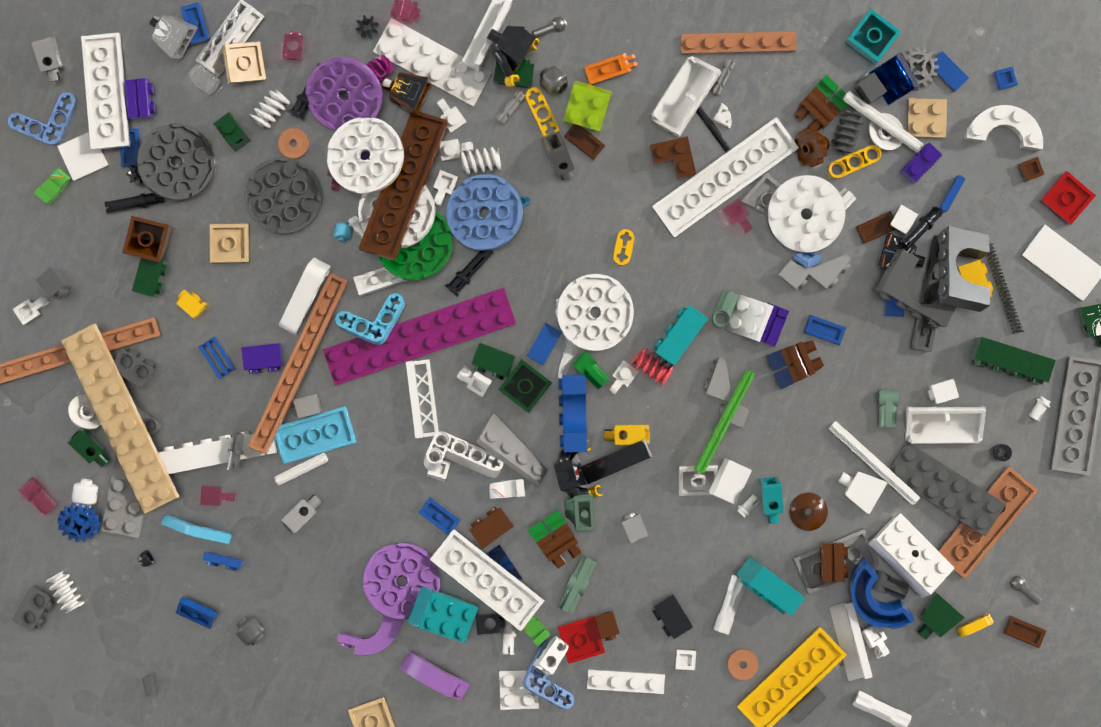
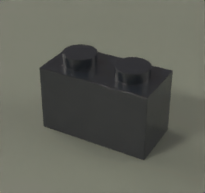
[652,593,693,639]

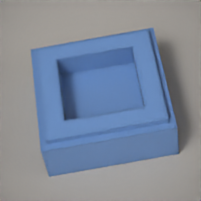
[794,252,821,268]

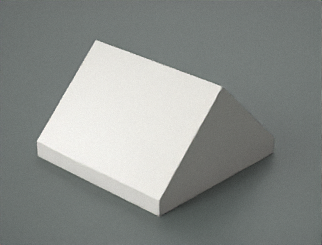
[678,465,718,496]

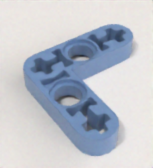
[8,92,77,145]
[523,639,574,709]

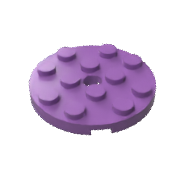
[306,57,382,131]
[363,543,440,620]

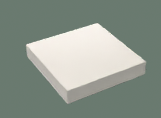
[57,132,109,181]
[709,458,752,505]

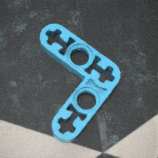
[335,293,405,345]
[161,515,232,544]

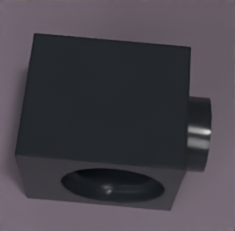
[476,613,504,635]

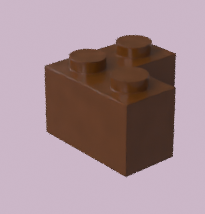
[650,136,696,180]

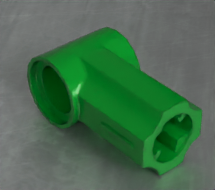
[571,351,610,390]

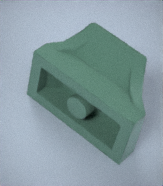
[564,494,595,532]

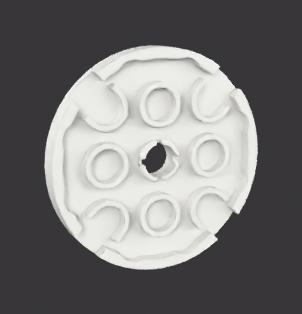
[327,117,404,194]
[768,175,845,252]
[358,185,435,248]
[557,274,634,351]

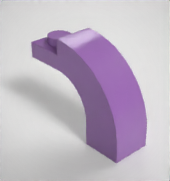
[337,616,403,655]
[401,651,470,701]

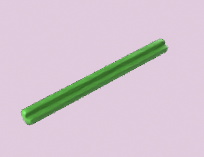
[694,370,755,474]

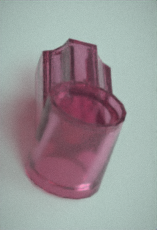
[18,477,57,516]

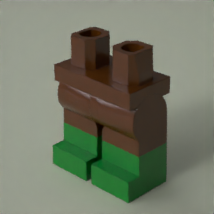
[794,74,849,131]
[527,510,581,569]

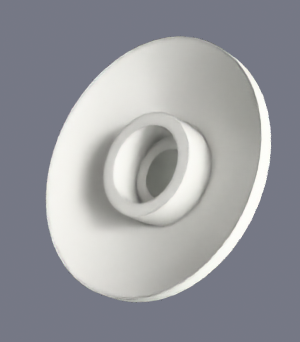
[869,113,903,151]
[68,394,101,430]

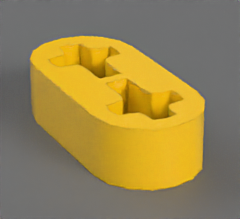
[613,229,634,266]
[956,614,993,637]

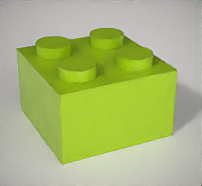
[563,80,612,131]

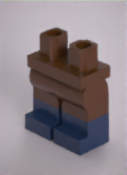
[766,340,824,389]

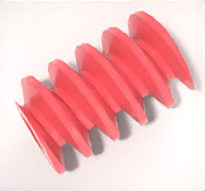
[630,347,673,387]

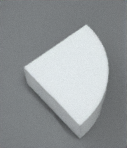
[712,103,732,129]

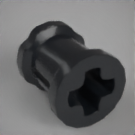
[992,444,1012,461]

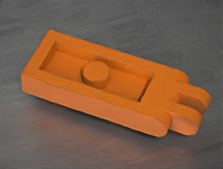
[584,53,638,85]

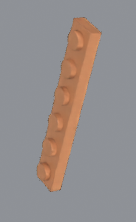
[681,31,796,54]

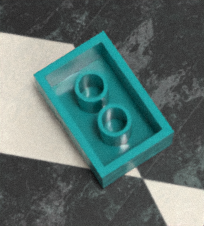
[654,305,708,366]
[736,556,805,616]
[407,586,479,643]

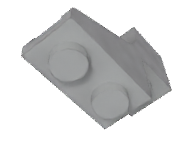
[777,255,851,290]
[703,358,750,428]

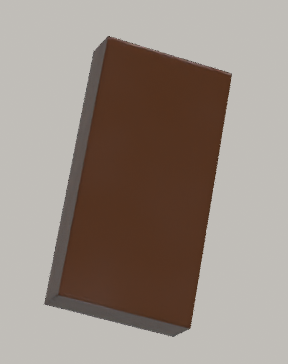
[564,124,605,161]
[855,211,896,244]
[1003,616,1046,648]

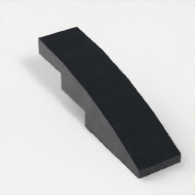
[581,439,652,484]

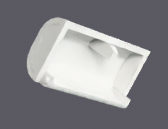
[650,56,722,137]
[905,406,986,444]

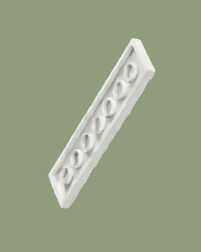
[652,117,799,238]

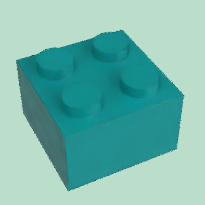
[846,9,902,65]

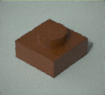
[1019,157,1045,182]

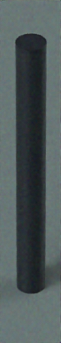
[696,106,732,153]

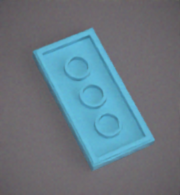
[275,406,357,464]

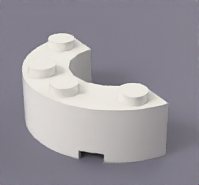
[963,105,1043,151]

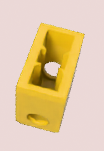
[604,425,650,445]

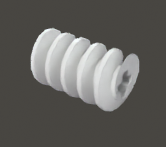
[249,89,291,130]
[460,147,501,175]
[46,571,85,614]

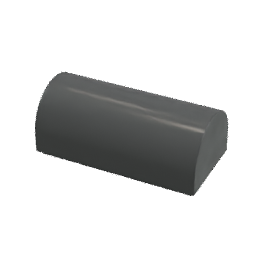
[788,686,826,723]

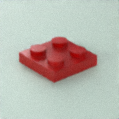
[1041,171,1096,225]
[557,616,605,664]

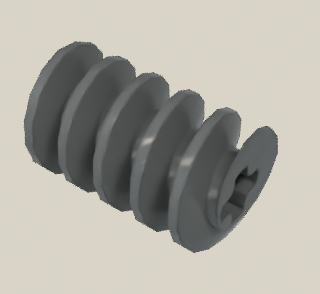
[830,110,864,153]

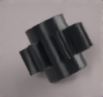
[356,15,379,39]
[126,162,142,186]

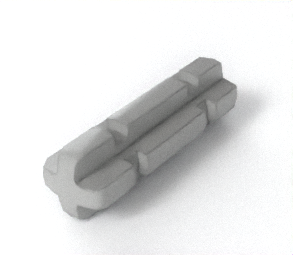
[711,59,735,95]
[496,90,526,124]

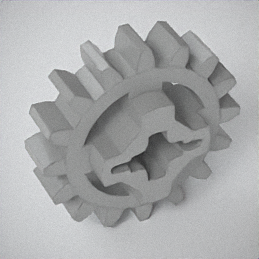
[899,47,939,89]

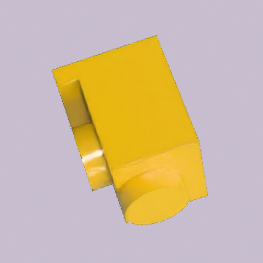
[176,289,208,319]

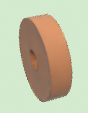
[278,128,309,159]
[727,649,759,680]

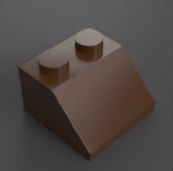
[122,216,172,262]

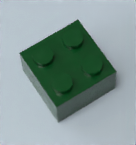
[498,359,552,413]

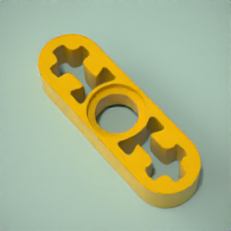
[526,87,559,136]

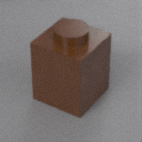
[594,610,620,641]

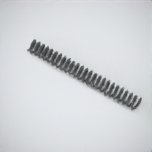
[986,243,1024,333]

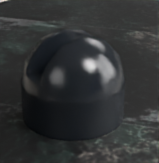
[138,550,155,567]

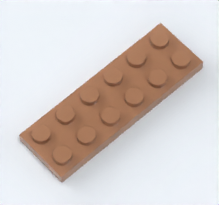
[938,466,1039,579]

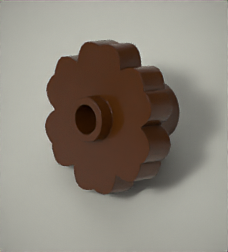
[794,128,830,167]

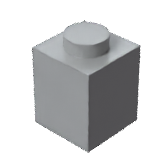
[291,394,322,419]
[621,512,648,543]

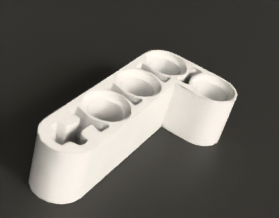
[278,258,331,335]
[424,432,503,478]

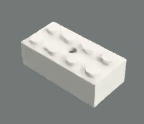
[868,513,954,598]

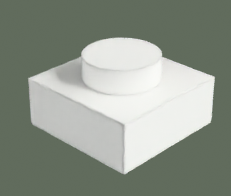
[427,457,451,482]
[675,649,696,670]

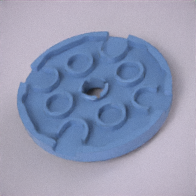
[446,174,523,251]

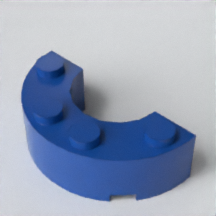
[558,375,587,452]
[850,557,914,629]

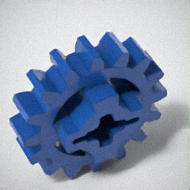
[57,503,100,542]

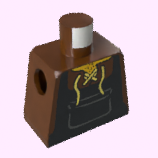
[382,72,431,117]

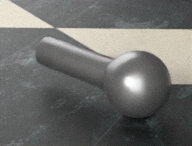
[532,17,567,37]
[1010,576,1042,605]

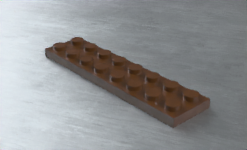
[359,112,448,262]

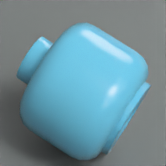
[333,222,353,243]

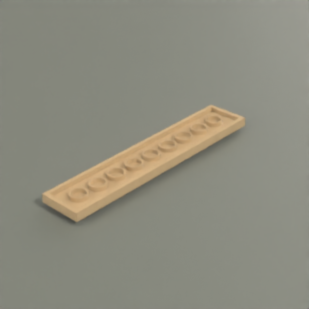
[61,324,179,514]

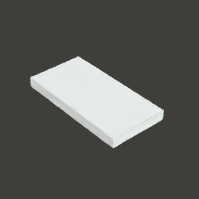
[1021,225,1101,301]

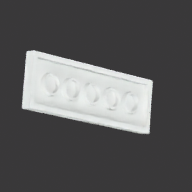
[373,18,492,107]
[81,33,130,150]
[430,529,545,631]

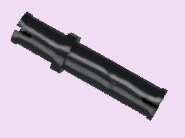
[105,193,164,214]
[898,207,942,251]

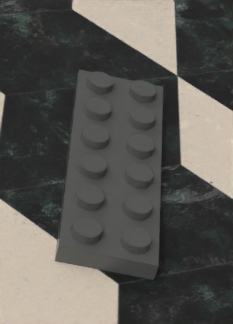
[890,442,1006,536]

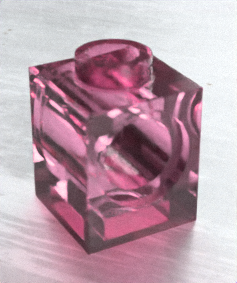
[390,0,421,24]
[282,31,305,61]

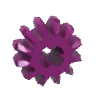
[367,55,394,82]

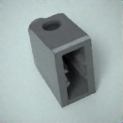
[541,131,574,180]

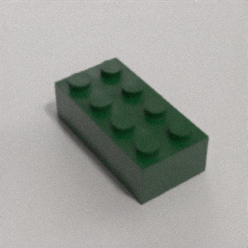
[969,337,1056,385]

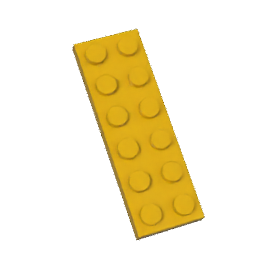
[737,627,847,727]

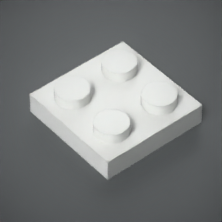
[726,294,774,342]
[499,670,539,710]

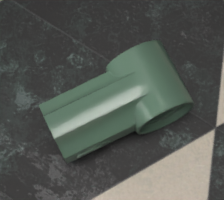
[711,289,739,329]
[877,389,899,427]

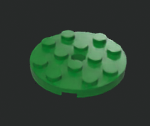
[378,211,453,281]

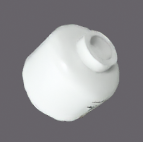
[72,479,98,508]

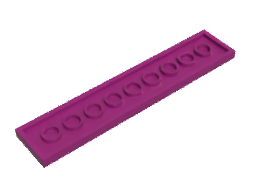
[323,288,516,386]

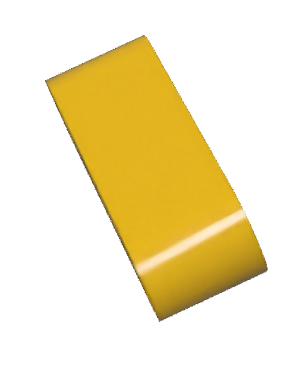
[827,145,881,180]

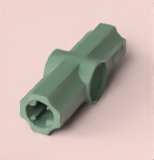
[557,555,597,614]

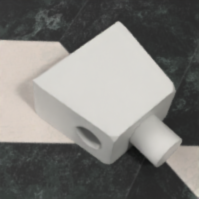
[838,471,887,514]

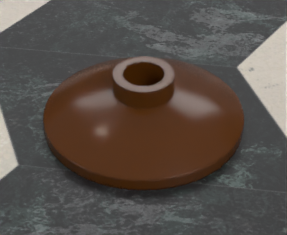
[789,493,828,531]

